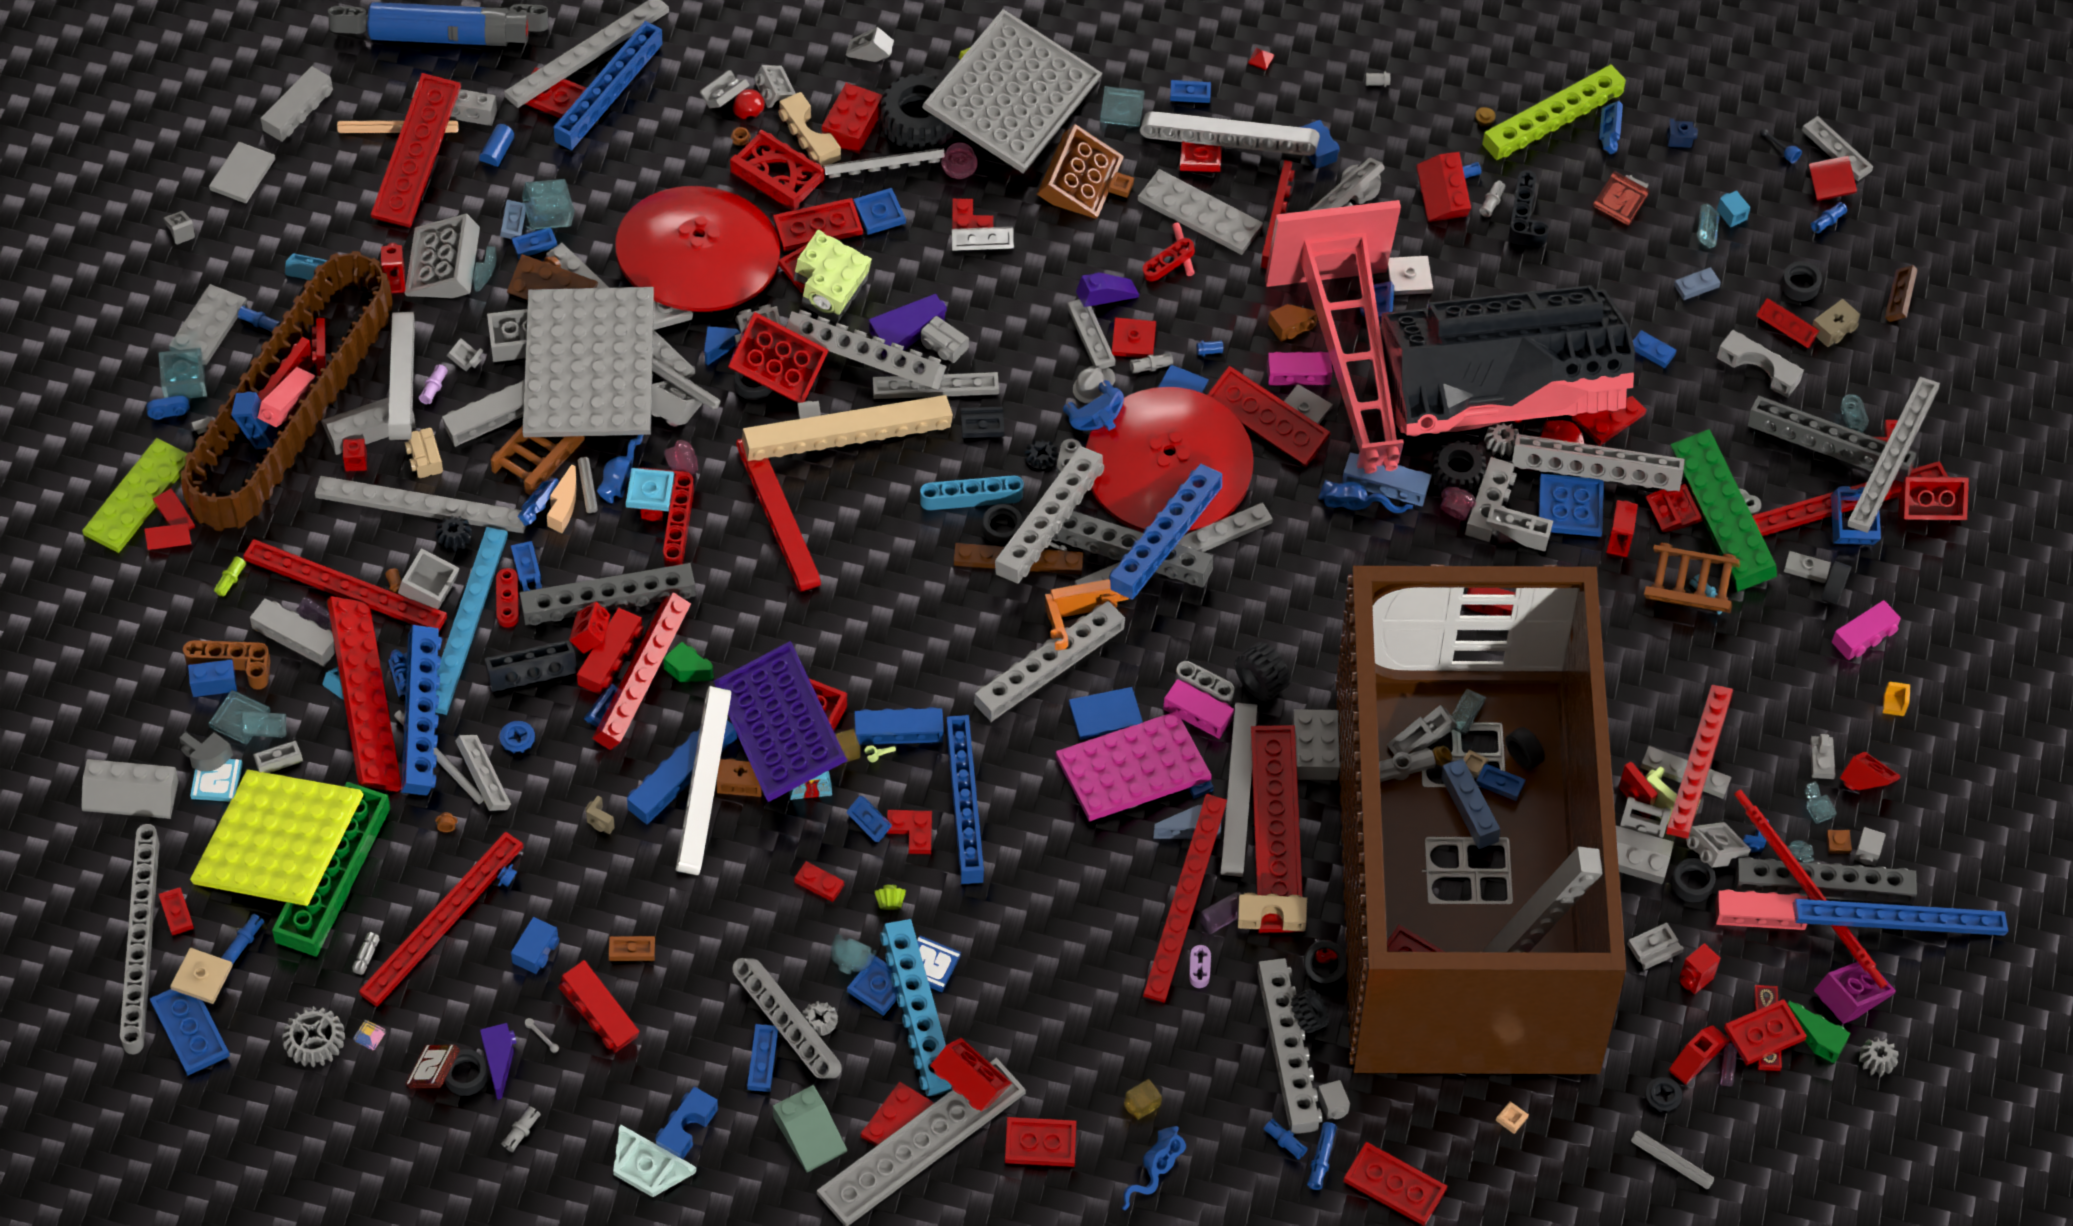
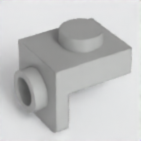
[447,338,484,371]

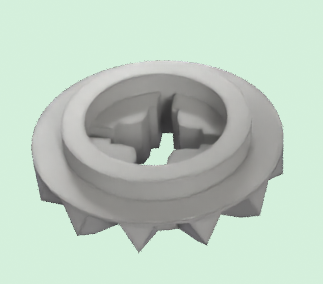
[802,1001,838,1036]

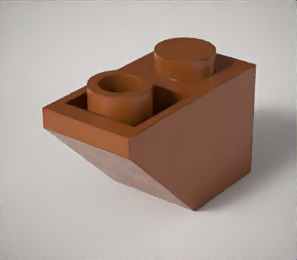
[1268,304,1317,342]

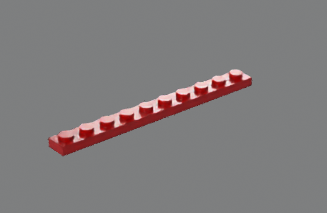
[1752,461,1948,536]
[243,539,447,631]
[1666,685,1733,839]
[1143,794,1227,1003]
[359,832,523,1007]

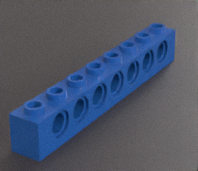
[554,21,663,151]
[1109,463,1222,600]
[401,625,442,795]
[946,715,984,884]

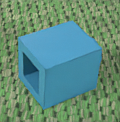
[1717,190,1750,227]

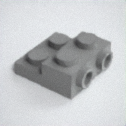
[1686,822,1751,868]

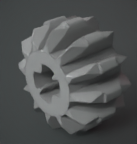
[1484,422,1519,458]
[1859,1037,1899,1077]

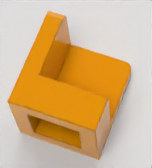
[1882,682,1910,716]

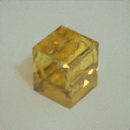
[1124,1079,1162,1120]

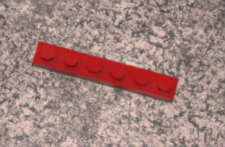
[1260,160,1295,269]

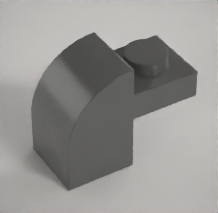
[180,732,233,771]

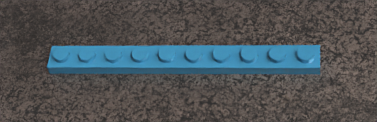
[435,527,508,715]

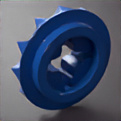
[500,721,535,754]

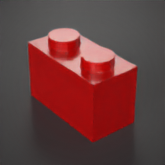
[1679,943,1721,994]

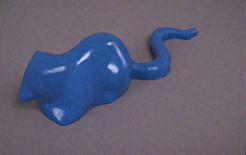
[597,435,644,503]
[1318,480,1413,513]
[1122,1126,1186,1210]

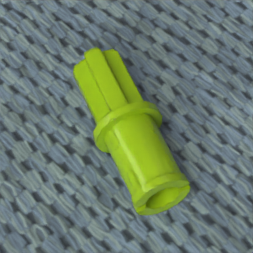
[214,557,246,596]

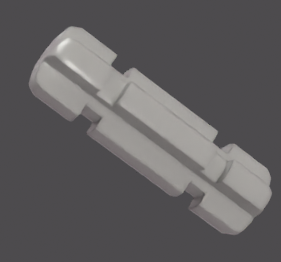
[352,932,379,975]

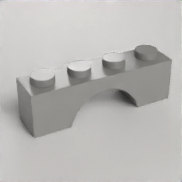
[1717,330,1804,398]

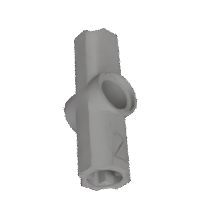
[1379,748,1436,782]

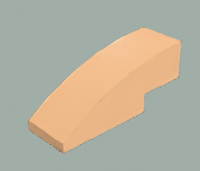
[547,465,577,533]

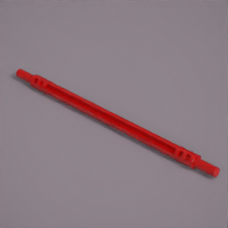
[1734,789,1888,989]

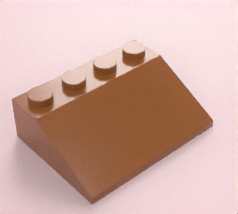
[1037,124,1124,219]

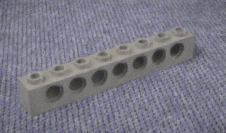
[786,310,946,390]
[1512,434,1684,491]
[995,446,1104,583]
[974,601,1125,722]
[1257,958,1322,1134]

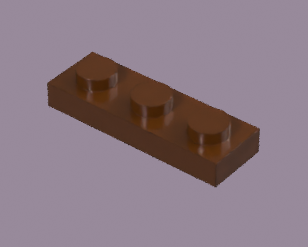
[1885,265,1917,322]

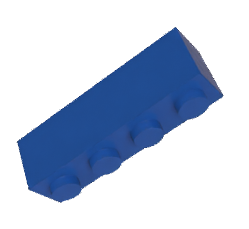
[855,707,944,745]

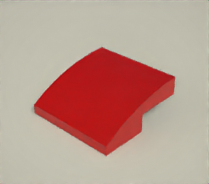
[1809,156,1857,201]
[1646,484,1703,532]

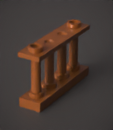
[491,425,584,495]
[1644,543,1740,613]

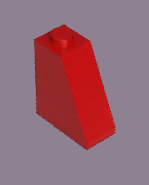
[1606,500,1638,557]

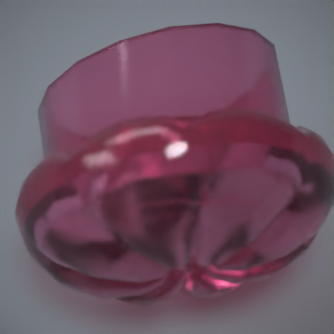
[941,143,978,179]
[664,440,698,475]
[1440,487,1476,520]

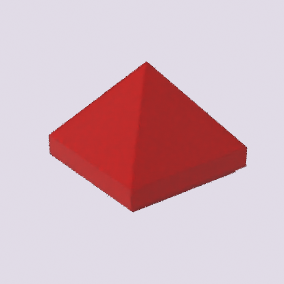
[1248,48,1274,70]

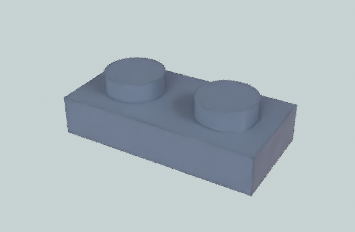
[500,200,527,239]
[1674,267,1721,300]

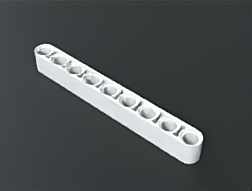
[676,686,731,875]

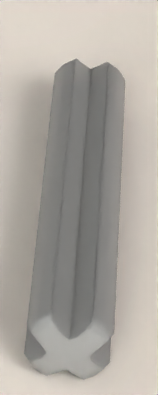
[578,457,598,513]

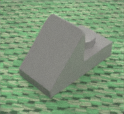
[163,211,195,244]

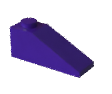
[1076,273,1139,307]
[480,1023,516,1100]

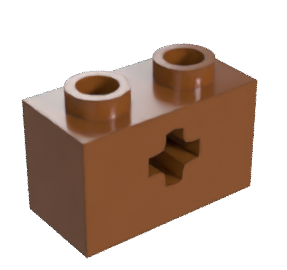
[717,759,762,797]

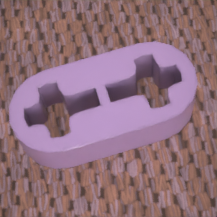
[1189,945,1211,988]

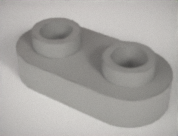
[1057,439,1081,474]

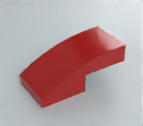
[153,489,195,530]

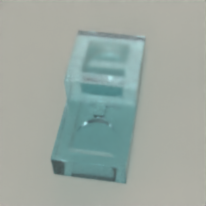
[473,246,497,291]

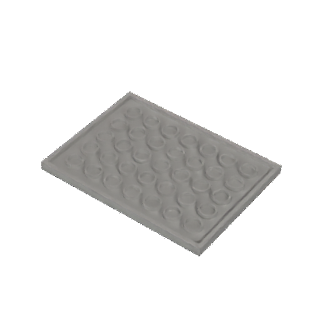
[922,9,1102,173]
[523,287,654,437]

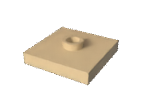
[171,948,233,1004]

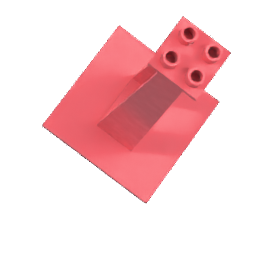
[1265,200,1404,474]

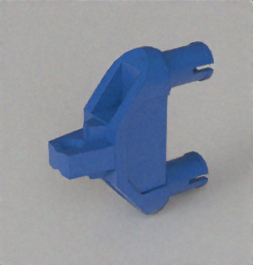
[1063,380,1124,431]

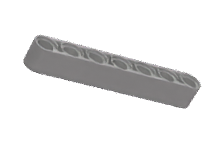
[733,958,842,1078]

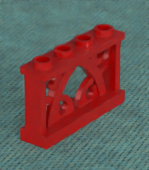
[730,130,824,211]

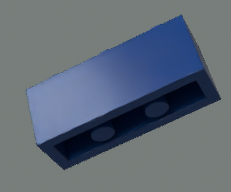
[231,392,279,449]

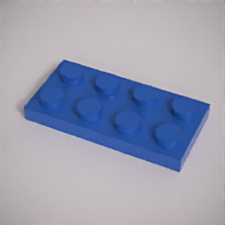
[150,989,230,1076]

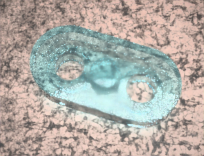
[1841,394,1869,433]

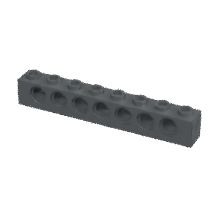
[1748,396,1916,482]
[1052,511,1213,587]
[520,563,696,625]
[1735,857,1917,905]

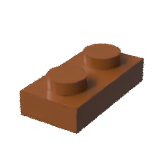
[609,936,655,961]

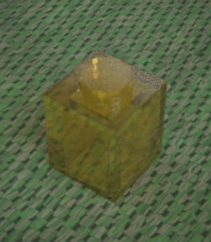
[835,729,860,762]

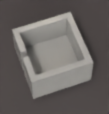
[398,548,460,609]

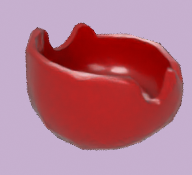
[733,89,765,119]

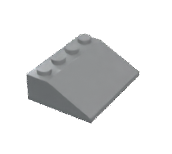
[405,213,480,298]

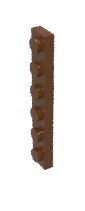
[954,543,1083,575]

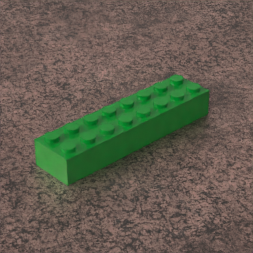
[1670,429,1777,592]
[272,782,390,957]

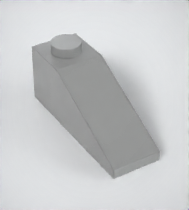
[1486,504,1553,551]

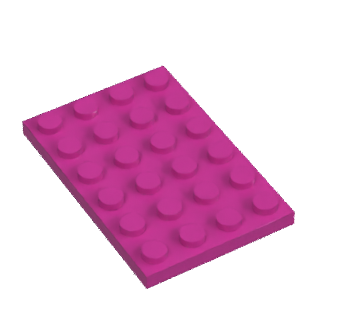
[1056,711,1211,821]

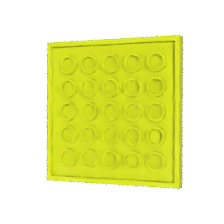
[190,769,363,906]

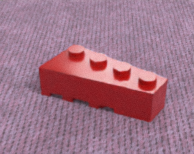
[558,960,640,1053]

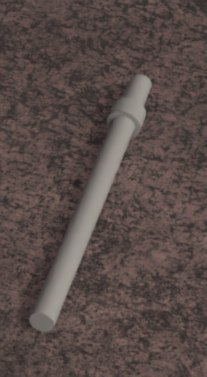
[394,710,484,804]

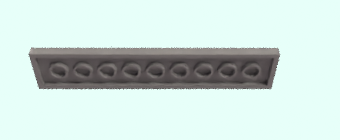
[817,1058,1026,1226]

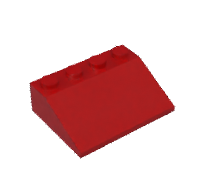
[728,312,829,403]

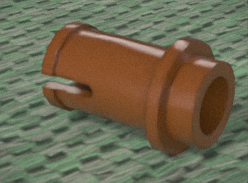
[385,568,402,596]

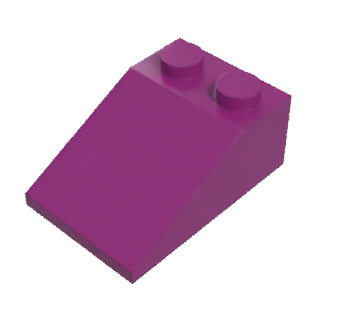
[1814,962,1896,1024]

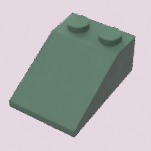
[773,1085,847,1172]

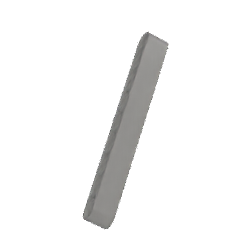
[1140,111,1320,156]
[388,312,415,440]
[1221,703,1257,877]

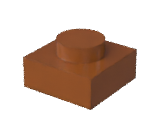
[1108,172,1134,198]
[1826,830,1852,854]

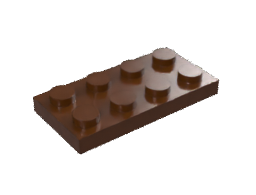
[507,254,598,301]

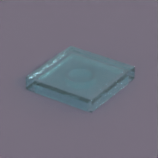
[1100,86,1145,126]
[208,690,270,745]

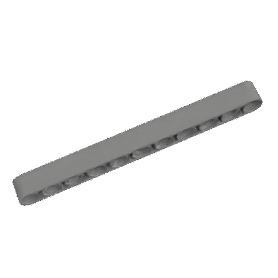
[120,824,159,1054]

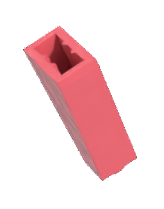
[258,367,315,427]

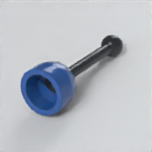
[1760,128,1802,163]

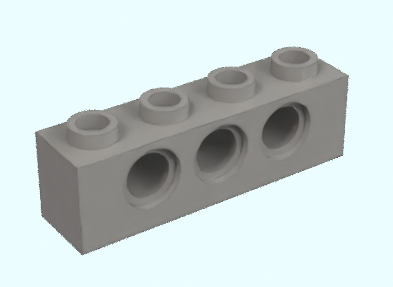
[412,82,497,126]
[1465,457,1517,542]

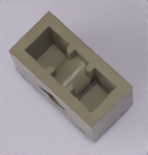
[1812,299,1860,347]

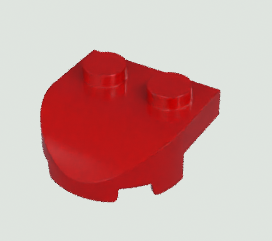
[1541,420,1585,459]

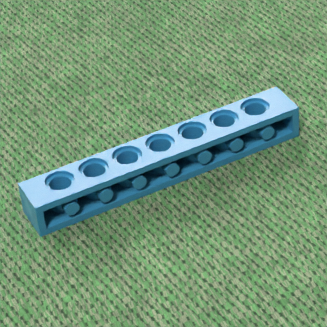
[880,919,953,1097]

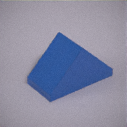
[704,327,740,365]

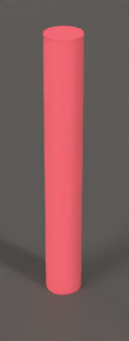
[1172,223,1195,276]

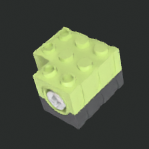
[794,230,872,324]

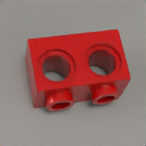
[569,601,610,654]

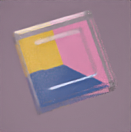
[354,1020,386,1051]

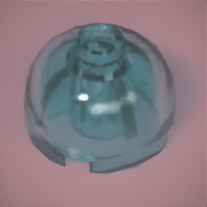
[831,934,877,975]

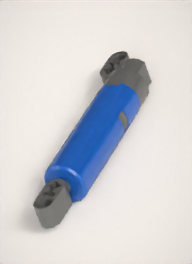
[328,2,548,46]

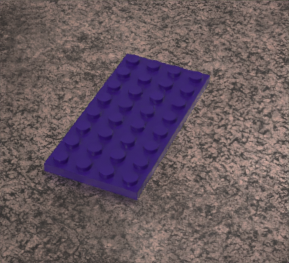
[713,641,848,802]

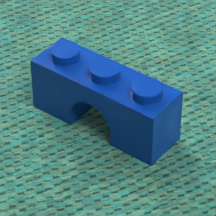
[655,1087,718,1159]

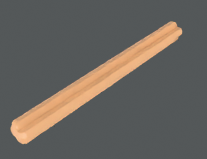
[337,120,459,133]

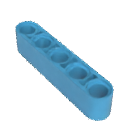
[920,476,1024,510]

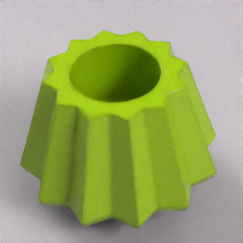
[875,885,906,910]

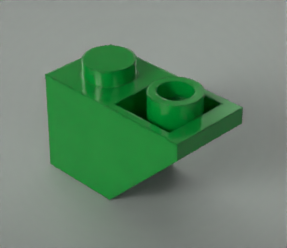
[663,642,714,682]

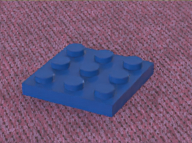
[1538,474,1604,537]

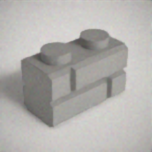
[921,316,969,363]

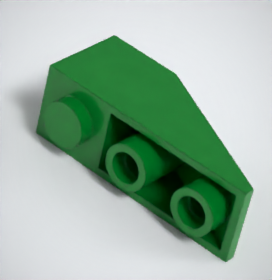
[1788,1001,1850,1064]

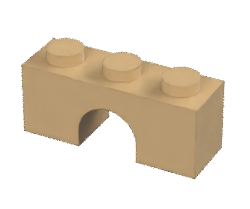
[1238,893,1307,931]

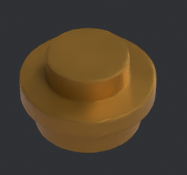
[1475,107,1496,126]
[1432,746,1452,767]

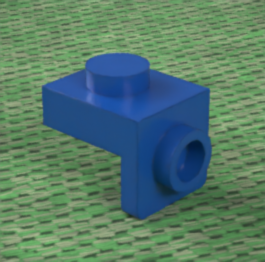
[1743,819,1769,853]

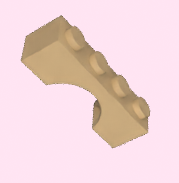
[778,92,841,166]

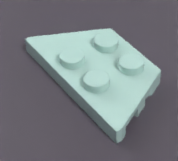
[613,1125,696,1197]

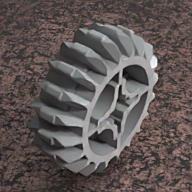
[282,1006,345,1068]

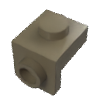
[585,796,615,834]

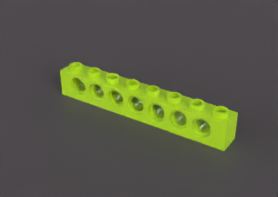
[1482,64,1626,160]

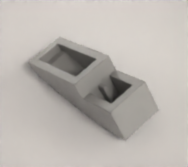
[1387,705,1458,755]

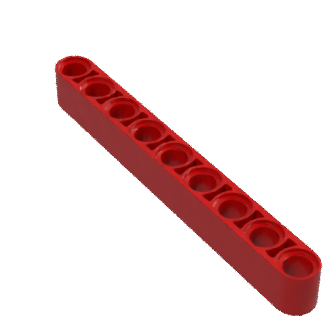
[736,439,821,592]

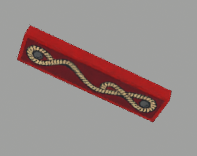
[1754,985,1782,1071]

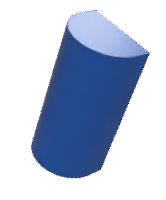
[479,124,515,167]

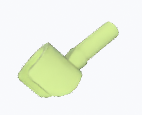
[865,746,896,762]

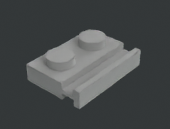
[1627,923,1684,970]

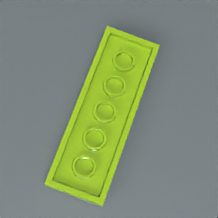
[82,438,188,553]

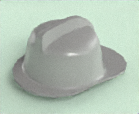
[1073,366,1115,403]

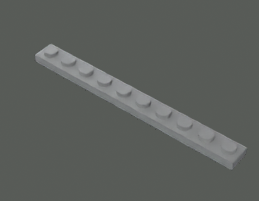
[504,0,669,108]
[546,243,695,379]
[1848,377,1940,533]
[315,476,526,533]
[1075,503,1273,585]

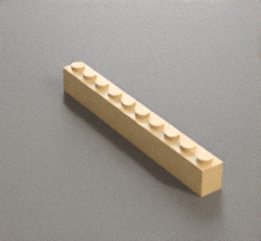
[742,395,953,461]

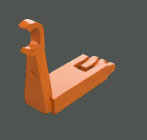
[1045,579,1129,650]

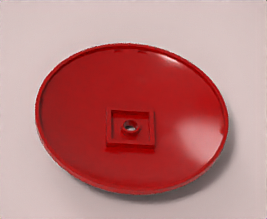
[615,186,780,312]

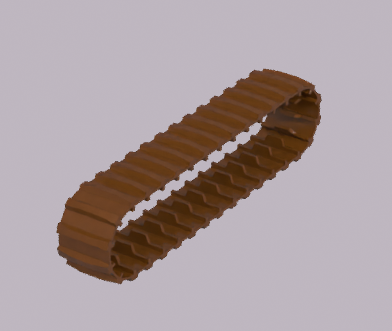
[181,251,392,531]

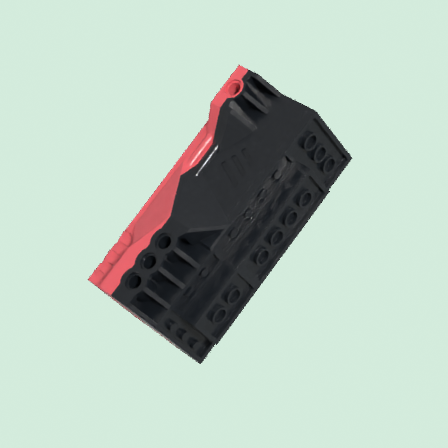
[1381,285,1635,436]

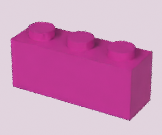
[1267,351,1332,385]
[1832,600,1901,660]
[1163,679,1234,739]

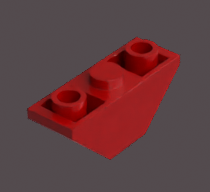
[1669,1025,1730,1085]

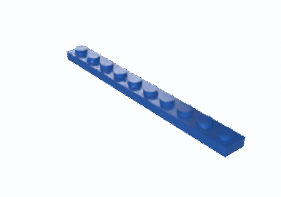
[1792,899,2008,935]

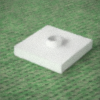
[1388,256,1433,295]

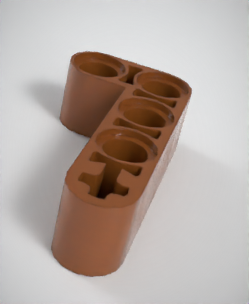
[183,640,271,689]

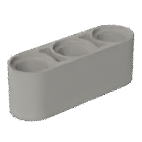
[1175,661,1234,705]

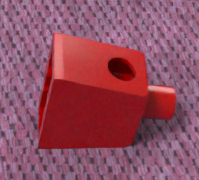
[381,243,406,293]

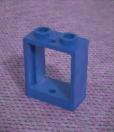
[1831,486,1881,545]

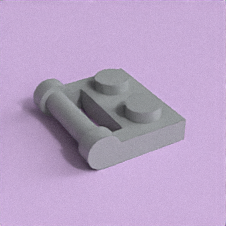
[1620,796,1671,839]

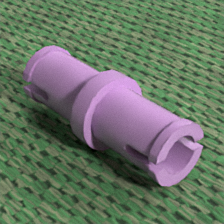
[419,365,448,404]

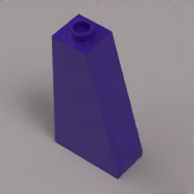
[869,294,947,359]

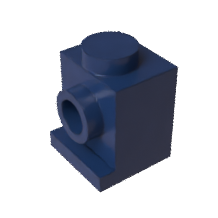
[1667,118,1698,147]

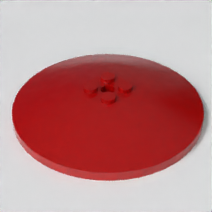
[1086,387,1254,535]

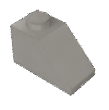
[846,27,894,62]

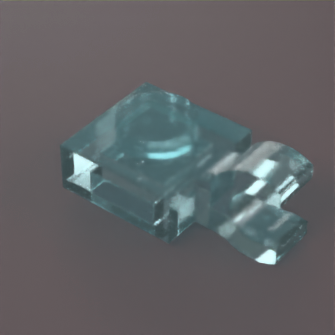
[1804,782,1837,824]
[1786,840,1814,863]

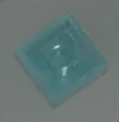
[522,179,575,230]
[159,348,207,398]

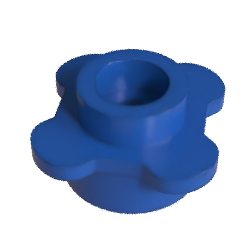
[497,864,517,887]

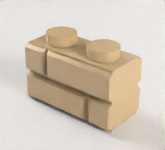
[404,428,443,478]

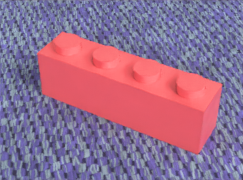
[1715,889,1808,930]

